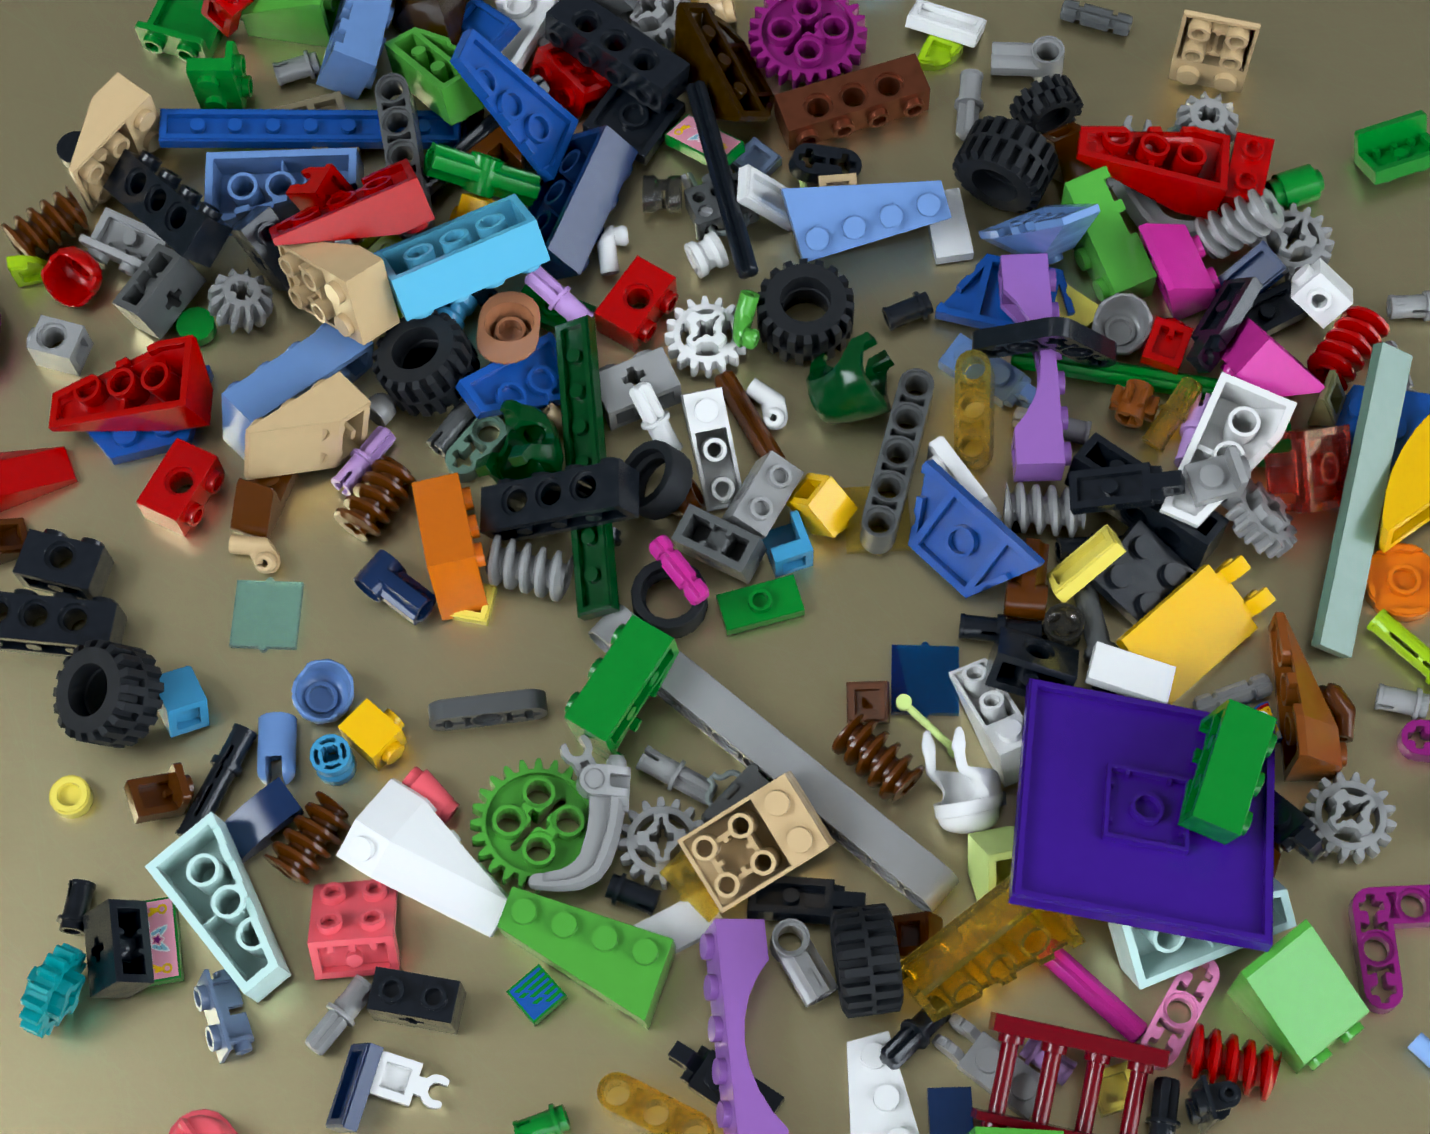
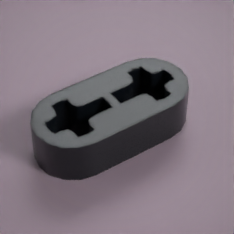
[788,143,862,184]

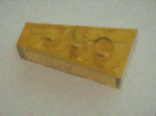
[900,875,1086,1023]

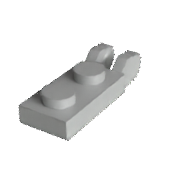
[931,1013,1040,1119]

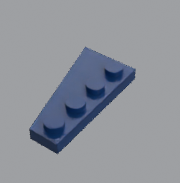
[450,28,579,183]

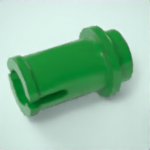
[513,1103,571,1134]

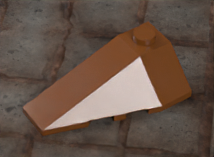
[1268,612,1347,782]

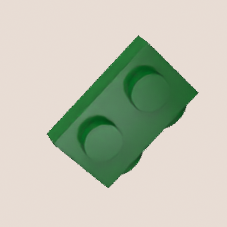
[186,41,253,109]
[1354,110,1430,185]

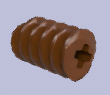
[1,185,89,257]
[333,455,417,542]
[832,714,925,803]
[263,791,351,885]

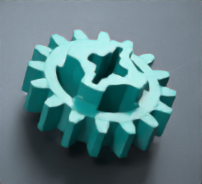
[19,943,87,1038]

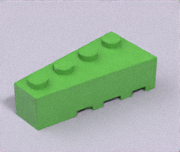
[497,886,676,1030]

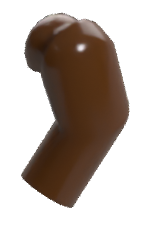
[1319,683,1356,743]

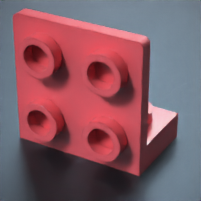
[307,879,401,980]

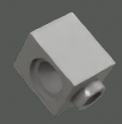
[26,315,94,376]

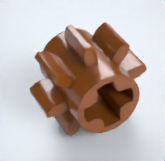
[1109,379,1160,428]

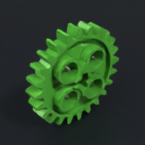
[470,758,589,894]

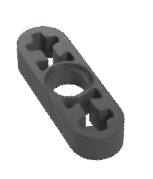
[428,689,548,731]

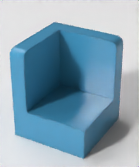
[762,510,814,578]
[158,666,210,738]

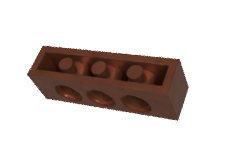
[774,53,931,151]

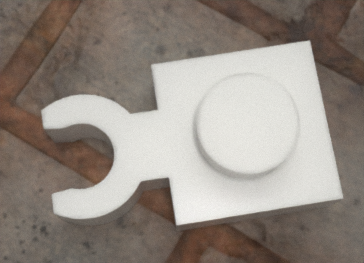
[369,1050,450,1109]

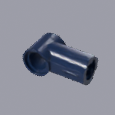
[353,549,437,625]

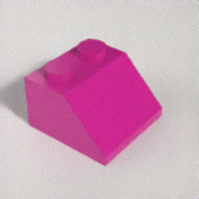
[1138,223,1221,320]
[1220,316,1325,397]

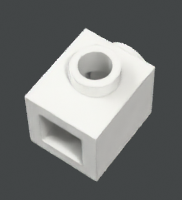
[1291,258,1353,329]

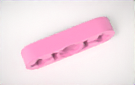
[1139,960,1220,1071]

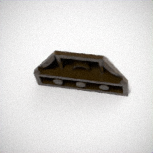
[391,0,467,46]
[674,2,774,122]

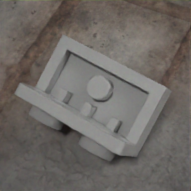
[78,207,171,277]

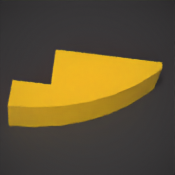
[1378,414,1430,553]

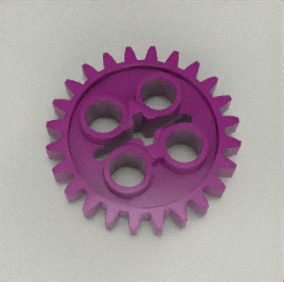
[748,0,868,89]

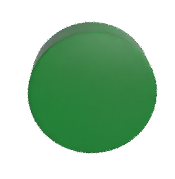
[176,307,217,347]

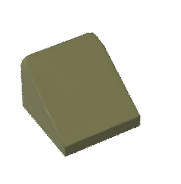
[1308,370,1346,426]

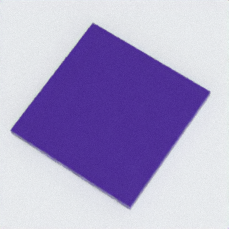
[1008,678,1275,952]

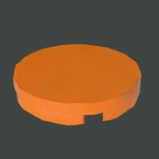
[1364,543,1430,622]

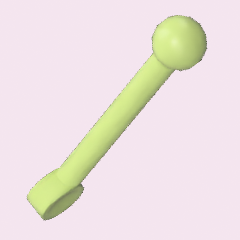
[895,694,955,758]

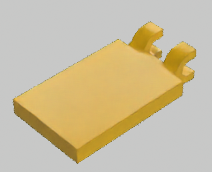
[1115,555,1276,705]

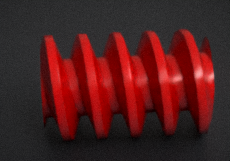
[1307,306,1390,391]
[1183,1023,1282,1102]

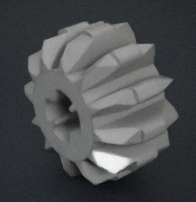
[1174,91,1239,144]
[207,268,273,334]

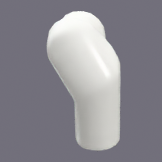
[597,225,629,276]
[746,378,788,430]

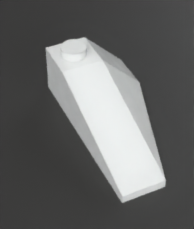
[336,778,509,937]

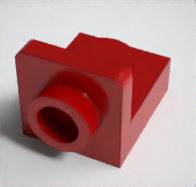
[201,0,254,38]
[1140,316,1194,375]

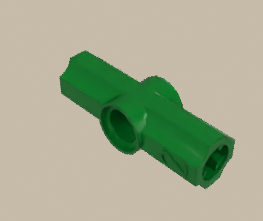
[423,142,541,207]

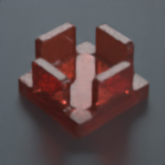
[1265,424,1351,513]

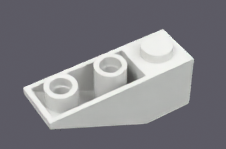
[680,387,742,512]
[948,657,1024,787]

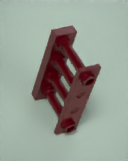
[971,1012,1170,1134]

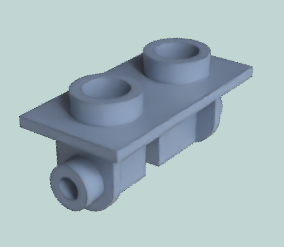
[194,969,255,1064]

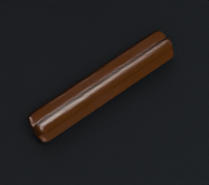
[715,370,785,459]

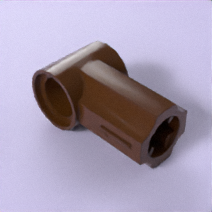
[1003,538,1049,621]

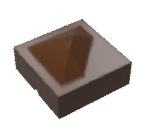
[846,681,890,724]

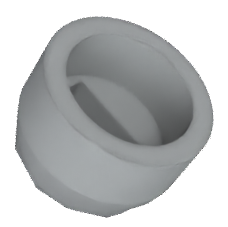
[368,393,396,427]

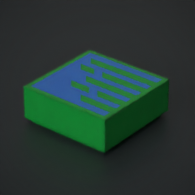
[506,964,568,1026]

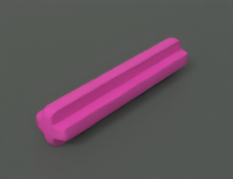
[1039,942,1148,1043]

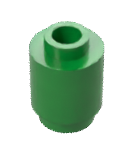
[1265,164,1324,211]

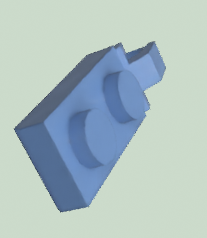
[938,333,1037,408]

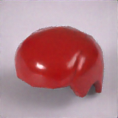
[41,246,103,307]

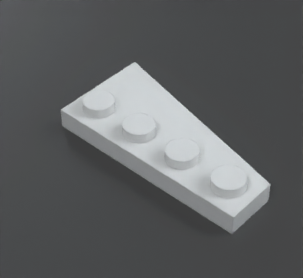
[847,1031,919,1134]

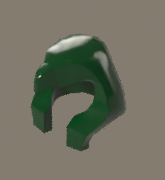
[806,332,895,424]
[474,400,564,483]

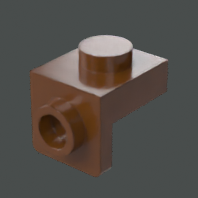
[124,762,194,824]

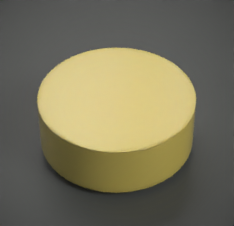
[49,775,94,819]

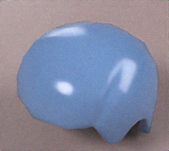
[291,659,354,725]

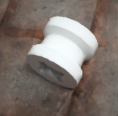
[684,231,729,278]

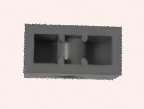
[112,243,207,340]
[671,504,767,584]

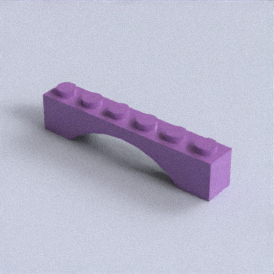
[998,253,1072,482]
[699,919,789,1134]

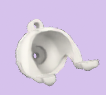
[921,726,1007,834]

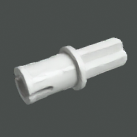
[629,382,683,451]

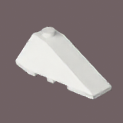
[1159,372,1297,528]

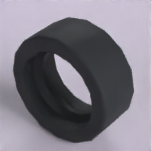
[624,440,693,521]
[631,560,708,639]

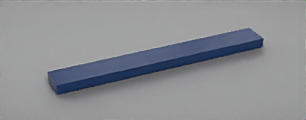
[158,109,461,149]

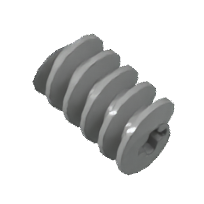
[1194,188,1284,260]
[1003,482,1086,538]
[485,534,574,602]

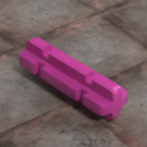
[649,535,709,606]

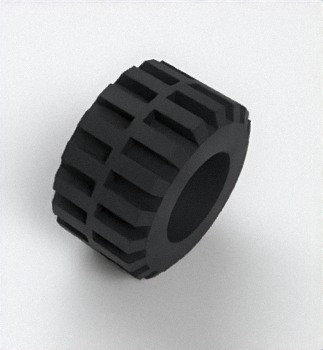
[952,116,1059,213]
[757,258,854,366]
[372,310,480,417]
[53,639,164,748]
[830,903,904,1018]

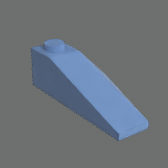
[978,204,1100,265]

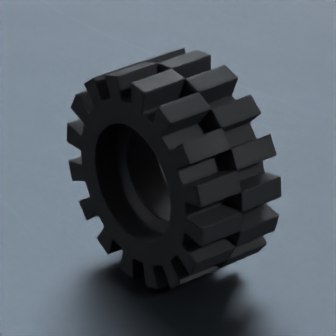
[1009,74,1084,134]

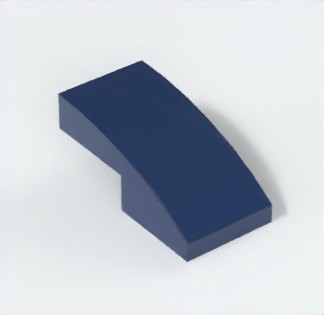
[225,777,304,863]

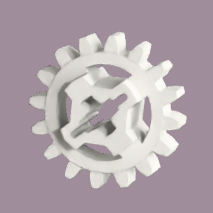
[664,296,747,379]

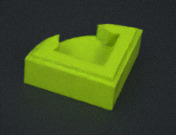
[917,34,963,71]
[6,255,48,287]

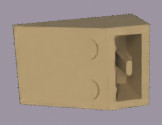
[1168,9,1261,93]
[68,72,160,212]
[277,242,400,346]
[244,371,371,480]
[677,771,835,914]

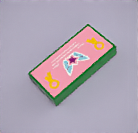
[664,114,745,166]
[146,897,184,987]

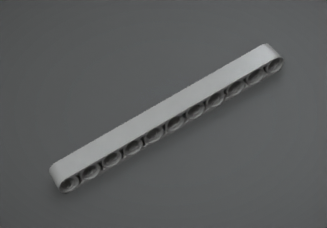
[588,604,959,913]

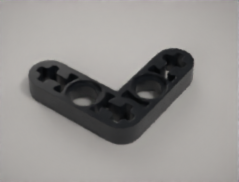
[972,317,1117,368]

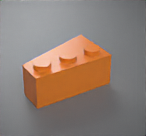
[411,472,488,621]

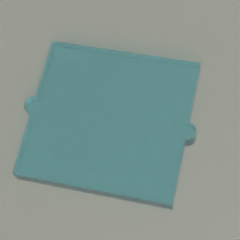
[229,577,304,653]

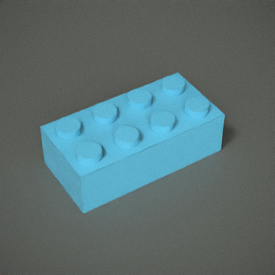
[373,193,550,321]

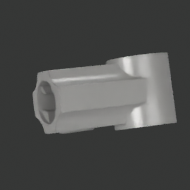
[991,35,1065,83]
[770,918,838,1008]

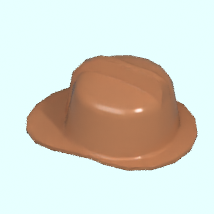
[476,291,541,364]

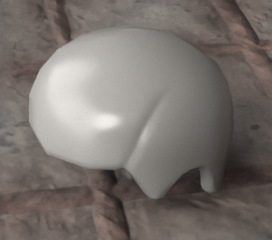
[1092,293,1153,355]

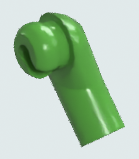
[733,290,760,350]

